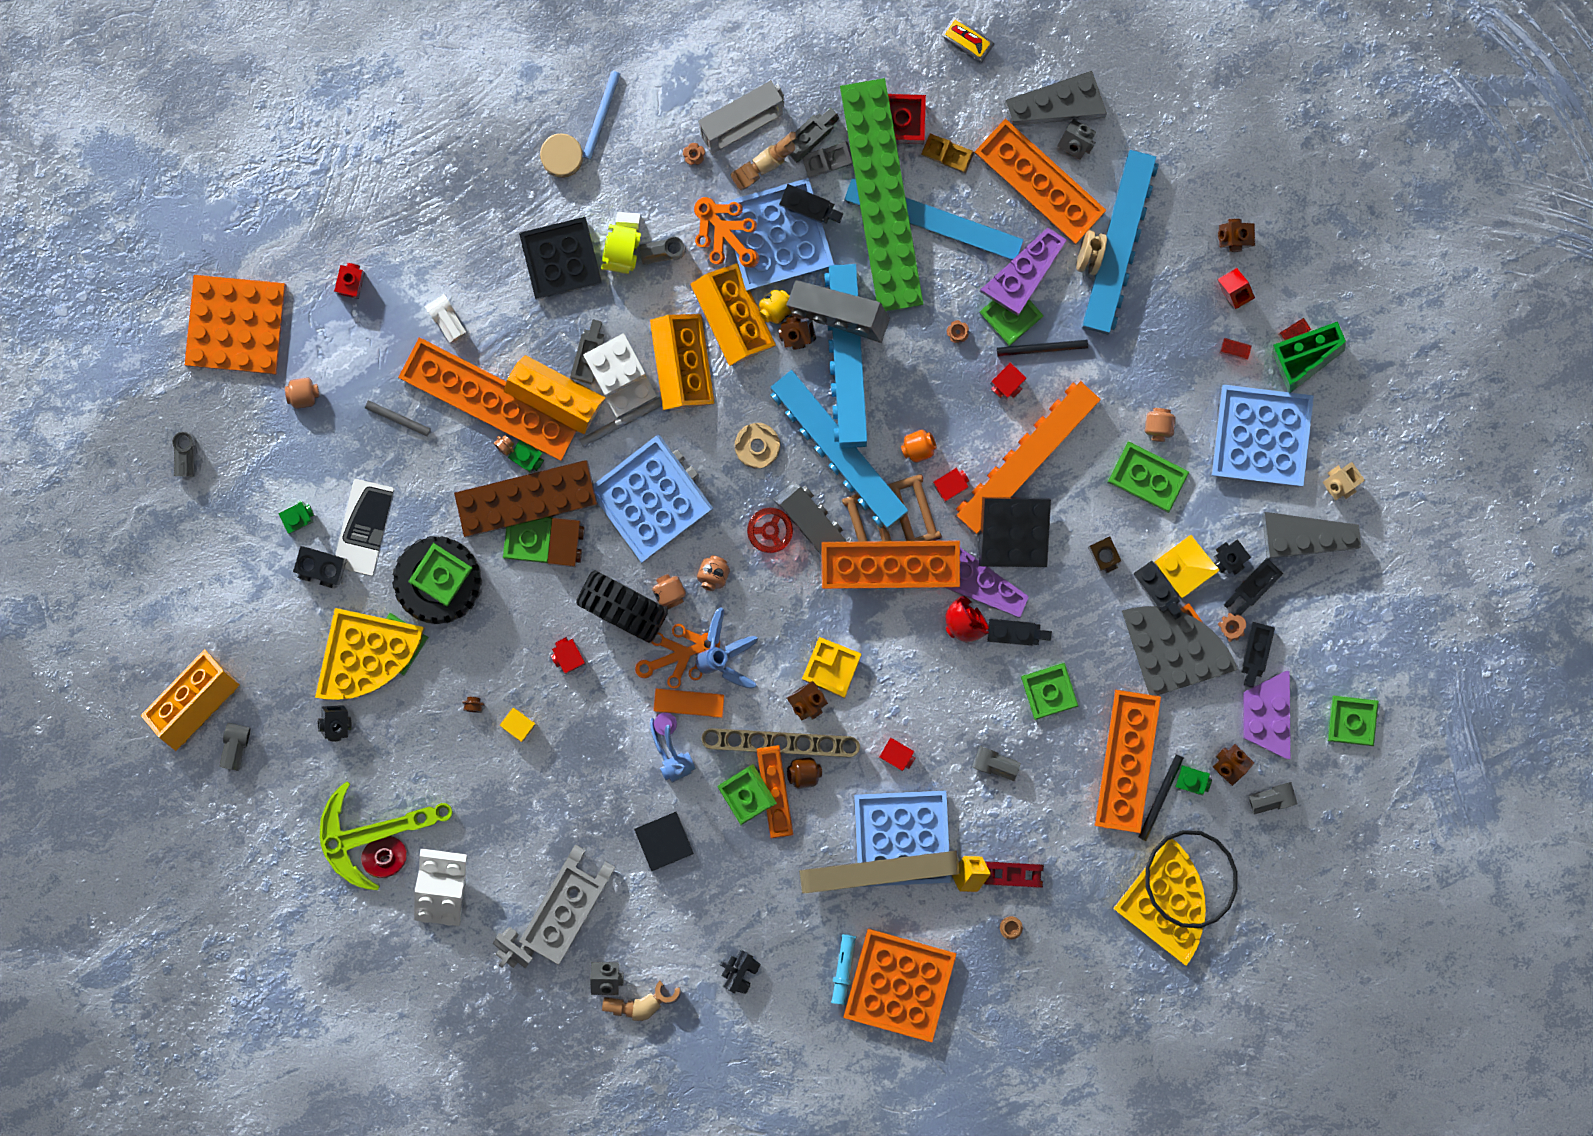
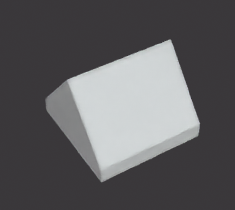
[616,212,640,233]

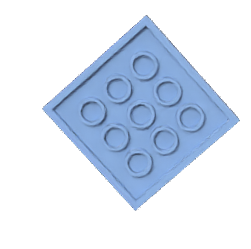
[721,178,834,291]
[1211,385,1314,487]
[593,435,713,563]
[854,791,951,887]

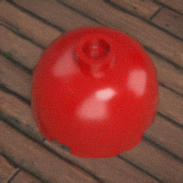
[945,596,989,643]

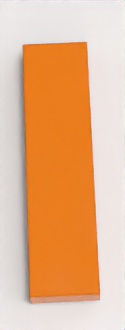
[757,745,794,838]

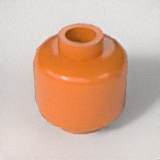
[901,429,937,463]

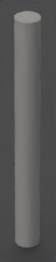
[579,397,662,447]

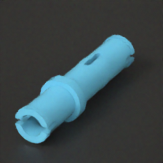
[831,934,857,1005]

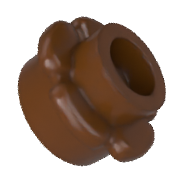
[462,697,485,713]

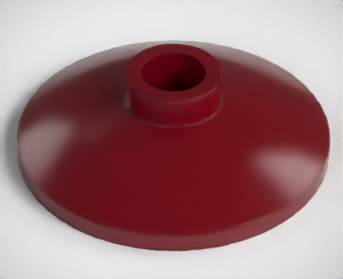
[361,836,407,878]

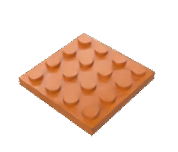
[184,275,286,375]
[843,929,957,1042]

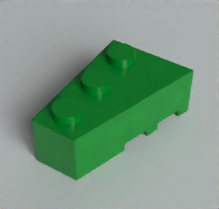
[1272,321,1346,394]

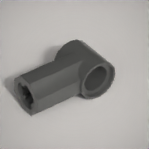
[639,237,686,265]
[172,432,196,476]
[219,723,251,771]
[972,746,1021,781]
[1249,782,1298,815]

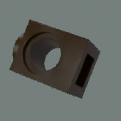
[1088,536,1121,574]

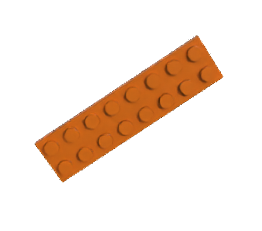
[398,337,577,461]

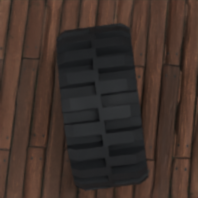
[392,536,482,624]
[576,570,668,643]

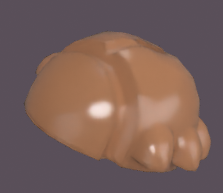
[1218,613,1246,642]

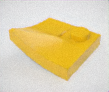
[1154,535,1220,599]
[802,637,862,699]

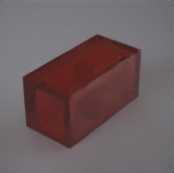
[1278,318,1311,341]
[1219,338,1252,361]

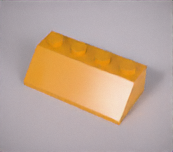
[690,263,776,366]
[650,314,715,410]
[504,355,606,434]
[141,649,240,751]

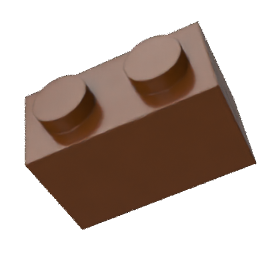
[548,518,585,567]

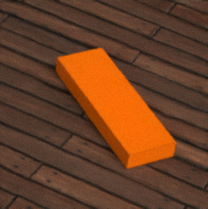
[654,688,724,718]

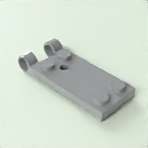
[519,844,615,965]

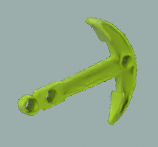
[319,782,453,890]

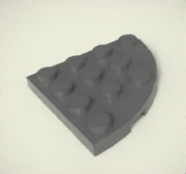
[1122,606,1238,696]

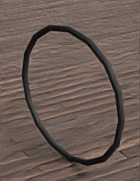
[1145,830,1238,928]

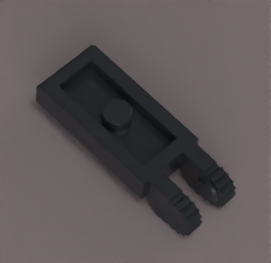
[1223,558,1284,616]

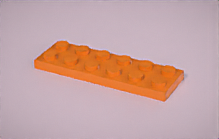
[974,118,1106,245]
[821,540,960,589]
[1094,690,1161,833]

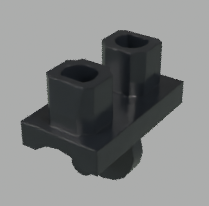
[719,949,761,994]

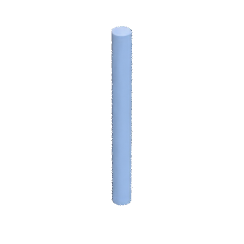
[583,71,620,160]

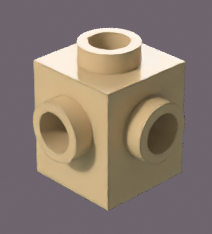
[1323,462,1365,501]

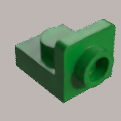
[508,440,544,473]
[278,501,315,534]
[1175,765,1212,795]

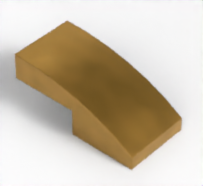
[921,133,974,173]

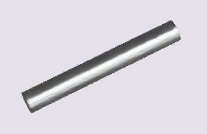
[365,400,431,436]

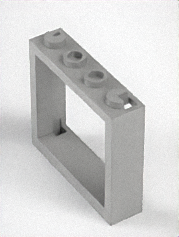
[698,80,784,155]

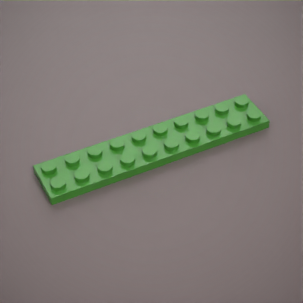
[840,78,924,311]

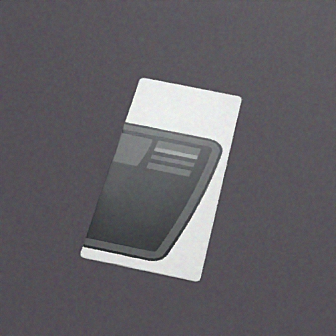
[333,479,394,576]

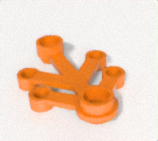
[694,197,759,268]
[635,624,720,689]

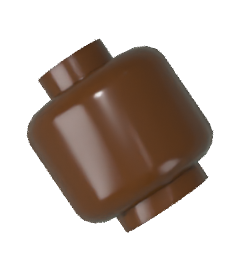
[787,757,822,789]

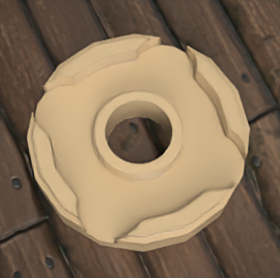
[735,423,780,469]

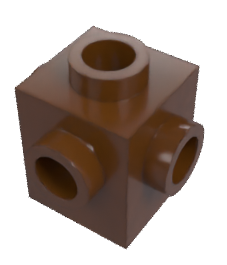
[1218,219,1255,252]
[779,316,816,350]
[786,681,828,721]
[1213,744,1255,786]

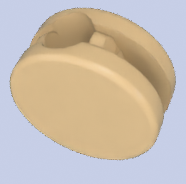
[540,133,583,178]
[1076,230,1107,276]

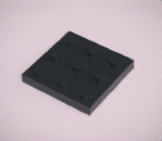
[519,216,602,300]
[979,497,1051,567]

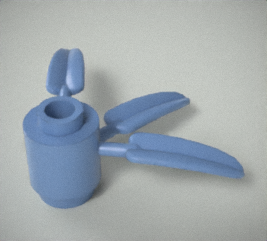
[696,608,758,689]
[650,718,696,783]

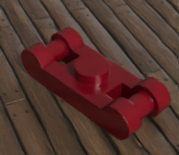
[984,861,1044,888]

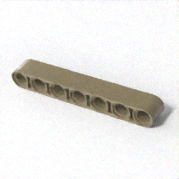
[701,728,860,757]
[799,851,960,894]

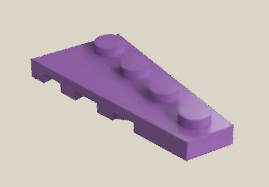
[979,228,1066,316]
[944,547,1029,618]

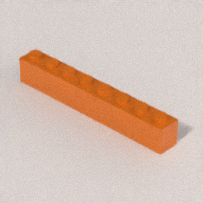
[955,381,1101,535]

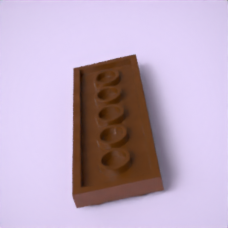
[454,460,598,538]

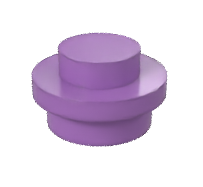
[654,713,677,736]

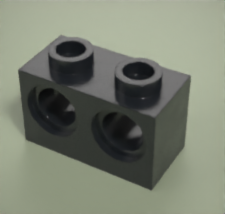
[293,546,347,588]

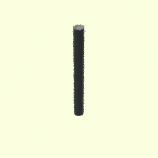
[996,339,1088,357]
[1138,754,1184,841]

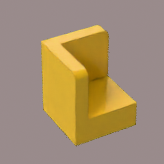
[499,708,536,742]
[952,856,991,892]

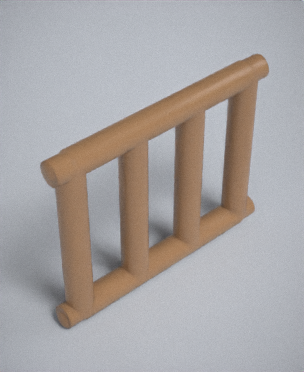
[842,474,942,541]

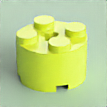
[601,224,641,274]

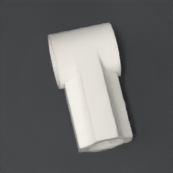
[425,295,467,343]

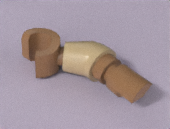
[730,132,796,190]
[602,981,681,1021]

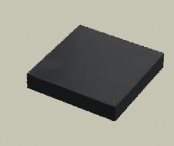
[634,811,694,872]

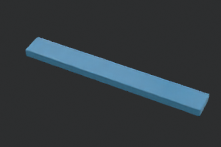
[844,178,1024,260]

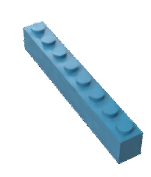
[1082,150,1159,335]
[824,264,867,449]
[770,370,908,530]

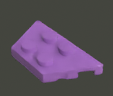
[1243,671,1291,759]

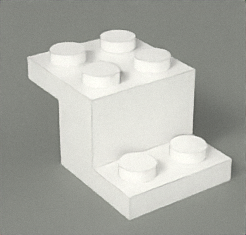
[583,333,657,418]
[414,849,467,926]

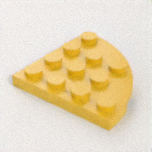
[315,608,425,700]
[1113,839,1206,966]

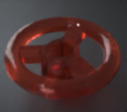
[747,507,793,553]

